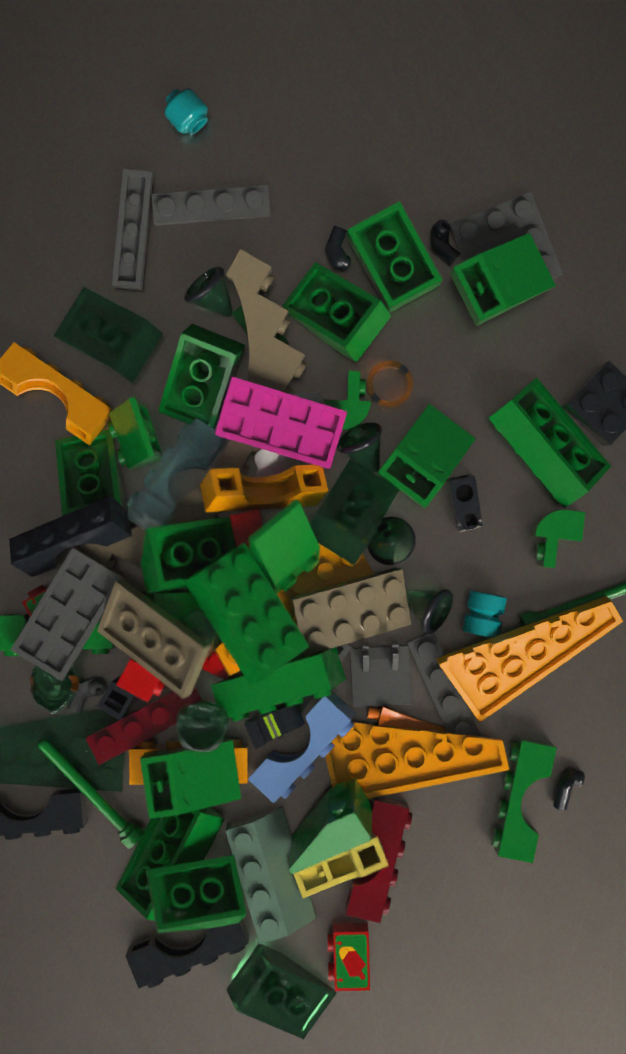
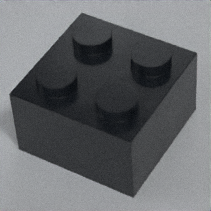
[562,361,626,447]

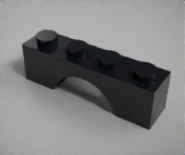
[9,496,132,577]
[0,788,88,840]
[125,919,249,988]

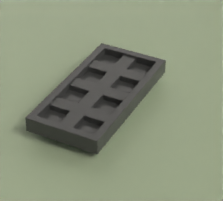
[11,547,125,681]

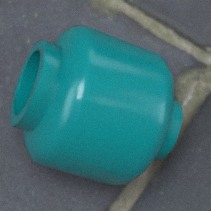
[164,88,208,134]

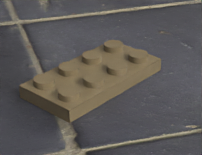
[289,567,412,657]
[97,579,211,698]

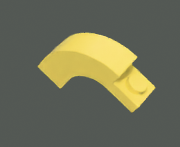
[293,837,389,898]

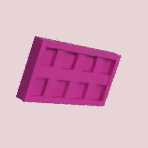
[215,377,347,469]

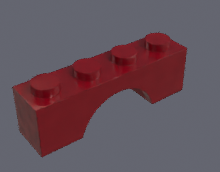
[85,686,206,765]
[345,796,413,923]

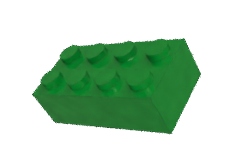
[184,543,309,684]

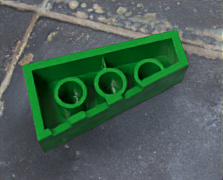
[211,647,346,722]

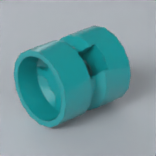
[462,590,507,638]

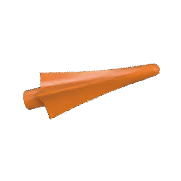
[366,706,445,732]

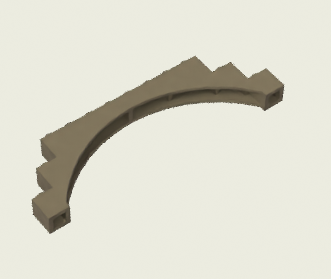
[75,249,307,570]

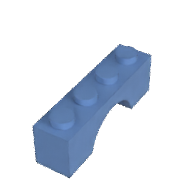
[248,690,356,803]

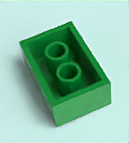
[346,201,443,313]

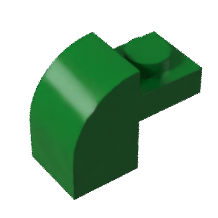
[323,371,371,432]
[530,510,585,568]

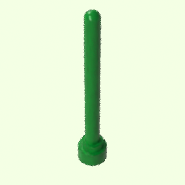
[519,581,626,627]
[37,739,145,849]

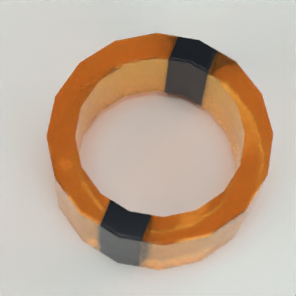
[366,360,414,409]

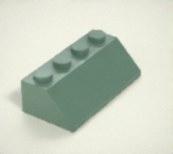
[225,806,317,944]

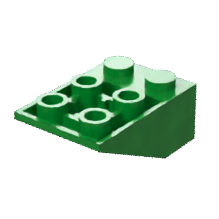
[450,233,556,326]
[376,403,476,509]
[140,739,242,819]

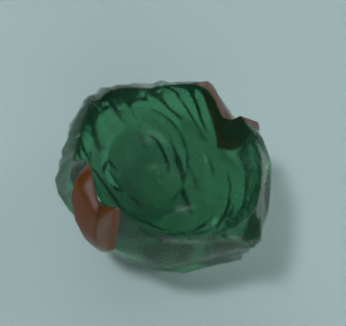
[29,665,79,715]

